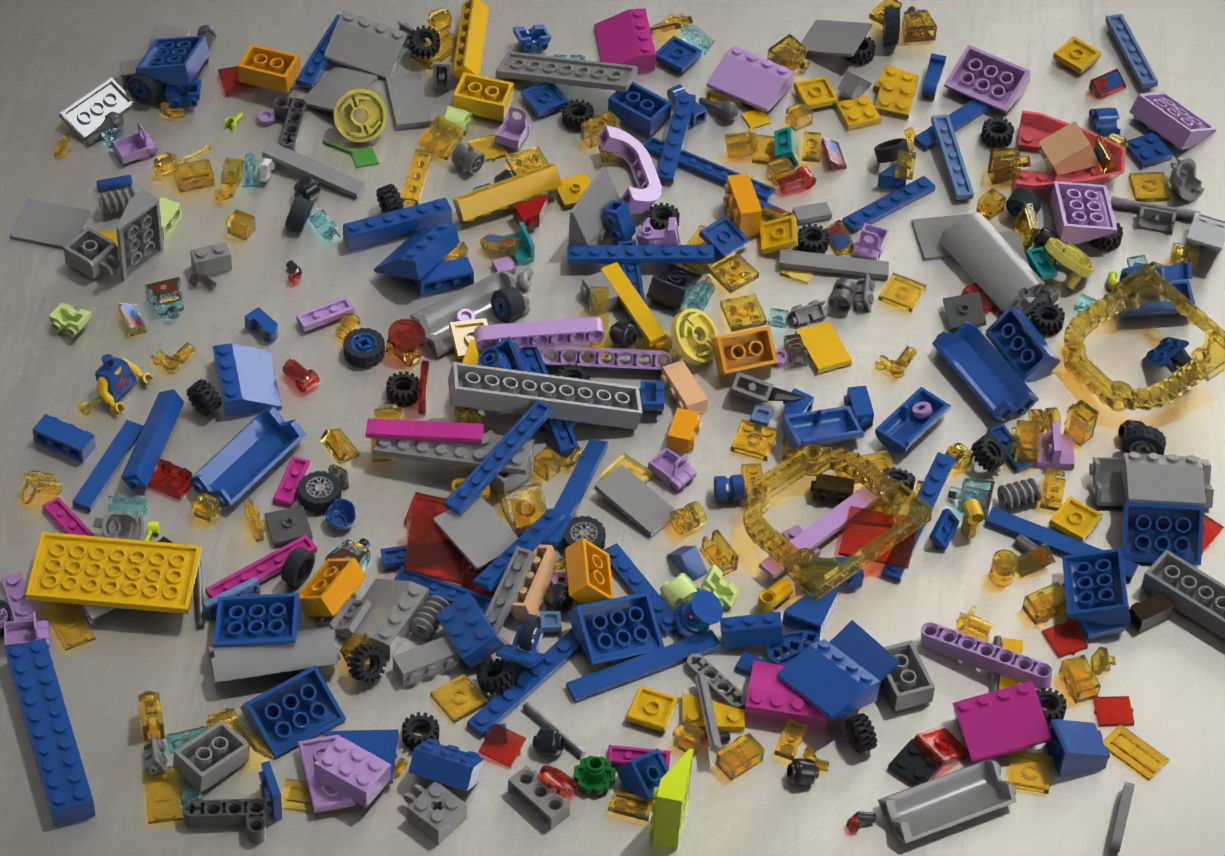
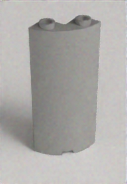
[939,213,1045,312]
[410,270,530,357]
[1089,457,1214,508]
[207,626,341,684]
[878,759,1017,843]

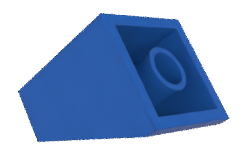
[1045,719,1110,777]

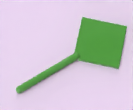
[323,140,379,168]

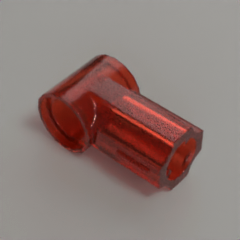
[778,166,816,193]
[282,359,320,393]

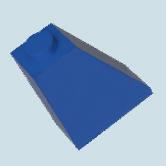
[782,585,838,636]

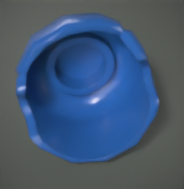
[325,499,356,531]

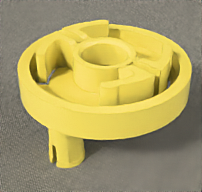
[334,88,387,142]
[1044,238,1095,290]
[668,308,719,365]

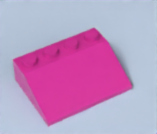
[594,8,656,71]
[744,660,827,730]
[953,680,1052,763]

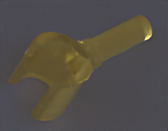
[904,127,916,152]
[76,395,103,415]

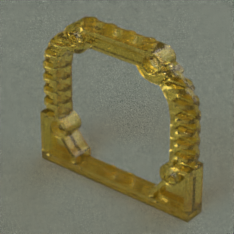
[1061,263,1225,412]
[743,445,933,601]

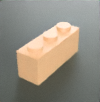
[660,360,708,414]

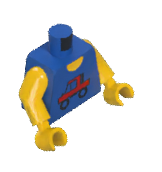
[95,354,153,415]

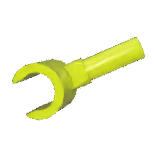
[225,112,244,130]
[144,521,160,541]

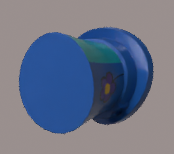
[675,590,723,638]

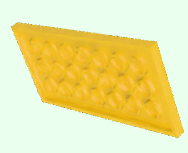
[26,532,202,614]

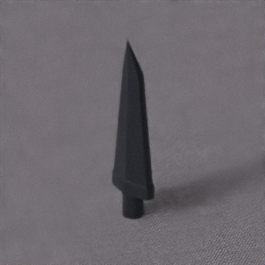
[768,387,807,402]

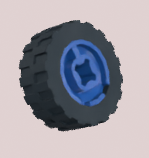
[343,328,385,368]

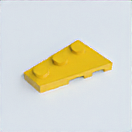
[682,692,745,732]

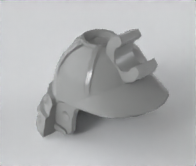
[1169,158,1205,201]
[93,510,144,540]

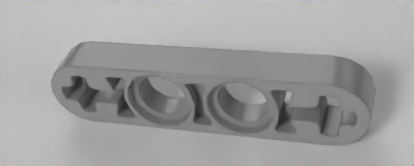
[686,653,746,710]
[1109,782,1135,852]

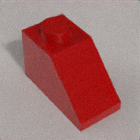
[513,194,548,231]

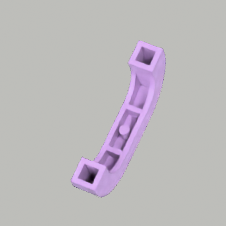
[598,125,662,214]

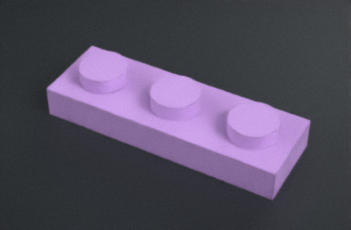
[296,296,355,332]
[1,572,34,621]

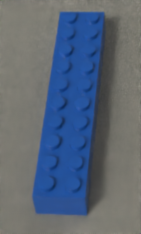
[5,638,95,826]

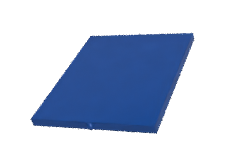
[830,620,900,681]
[324,729,399,784]

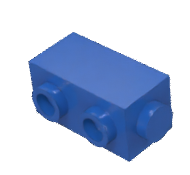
[602,200,636,241]
[844,386,874,428]

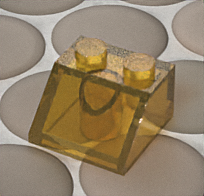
[499,483,548,532]

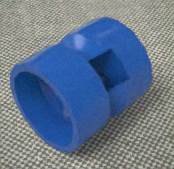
[478,347,512,370]
[714,474,745,502]

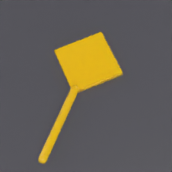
[741,109,771,149]

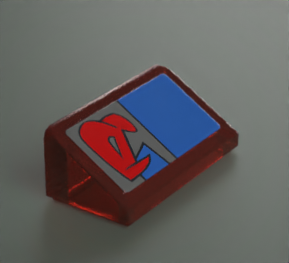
[1089,69,1126,99]
[821,137,847,170]

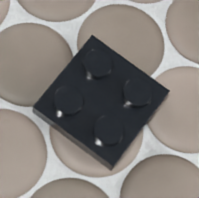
[888,739,946,786]

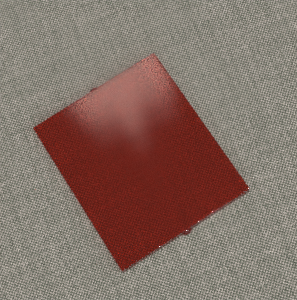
[404,506,465,584]
[838,506,920,569]

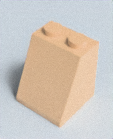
[1038,121,1099,175]

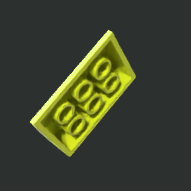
[649,748,694,849]

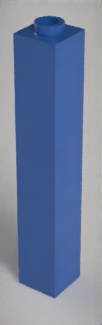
[121,389,184,490]

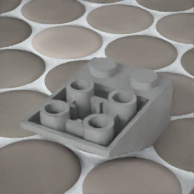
[1186,213,1225,252]

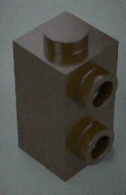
[810,473,855,504]
[1130,592,1174,633]

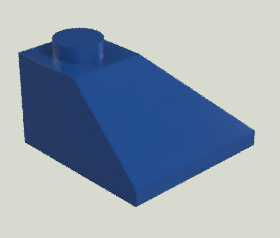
[615,748,669,800]

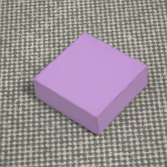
[492,256,516,274]

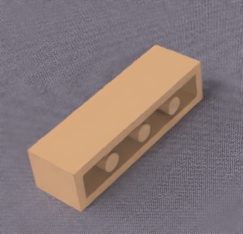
[510,544,559,621]

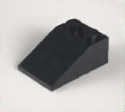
[646,263,703,310]

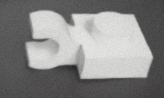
[257,158,275,182]

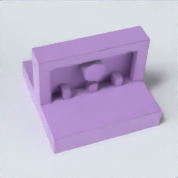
[1033,421,1074,469]

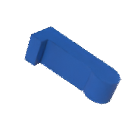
[922,53,947,98]
[667,84,707,127]
[1151,263,1192,282]

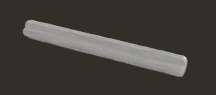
[695,673,722,753]

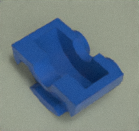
[513,24,552,52]
[165,79,202,108]
[1089,107,1120,138]
[639,381,664,411]

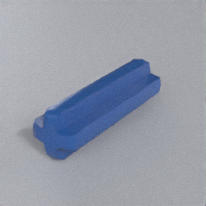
[96,175,132,191]

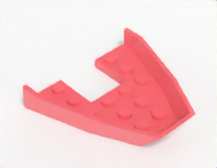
[1014,110,1126,196]

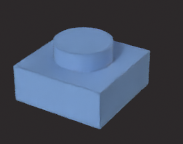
[750,405,774,429]
[540,611,562,632]

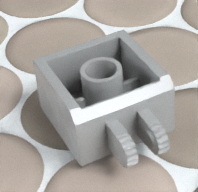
[64,227,120,279]
[403,781,467,845]

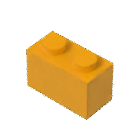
[667,408,702,453]

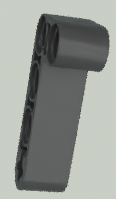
[273,96,307,152]
[182,798,267,844]

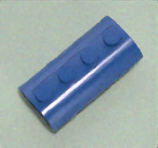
[1117,280,1197,318]
[875,387,951,454]
[781,406,865,449]

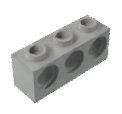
[508,765,570,830]

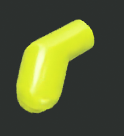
[1107,271,1122,293]

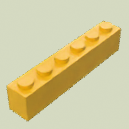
[452,0,489,80]
[452,163,562,222]

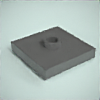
[943,292,986,332]
[264,505,313,547]

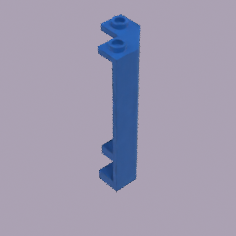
[932,321,1039,422]
[189,407,307,508]

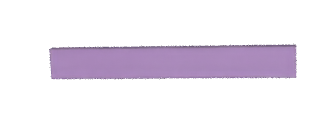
[759,482,884,579]

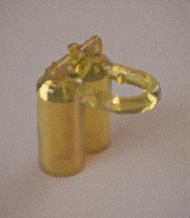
[725,130,758,158]
[19,471,62,504]
[955,606,994,642]

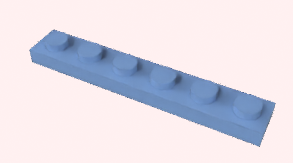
[1105,14,1158,89]
[931,115,974,200]

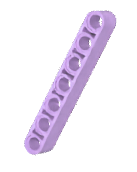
[474,317,605,351]
[541,345,671,370]
[921,622,1052,689]

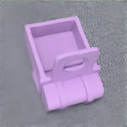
[495,106,532,149]
[112,123,158,164]
[852,223,889,260]
[648,447,697,491]
[4,612,51,648]

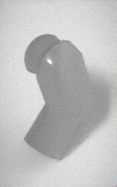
[517,267,534,290]

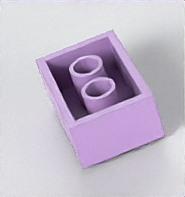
[314,735,391,808]

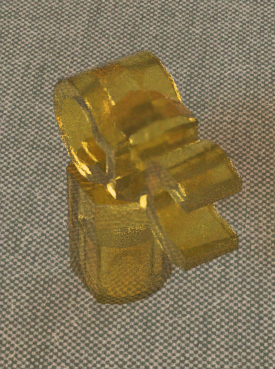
[150,343,196,374]
[875,346,917,378]

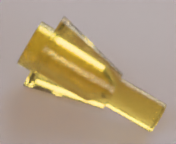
[449,242,468,258]

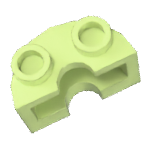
[438,105,472,140]
[48,302,92,337]
[699,564,739,608]
[660,573,700,613]

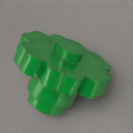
[573,756,616,795]

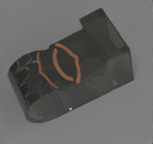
[784,334,809,368]

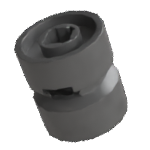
[451,142,485,174]
[828,278,858,313]

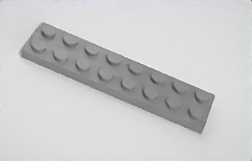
[496,51,638,92]
[373,433,534,475]

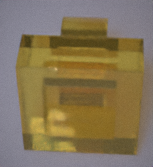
[1090,646,1116,675]

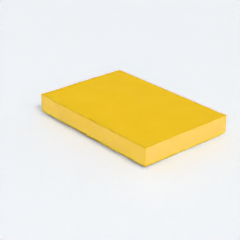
[795,321,852,373]

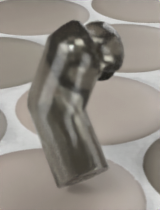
[328,464,349,490]

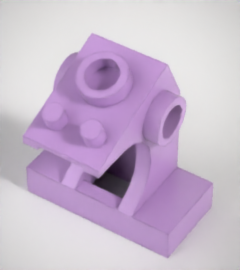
[636,217,681,245]

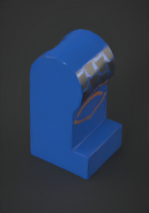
[244,307,278,342]

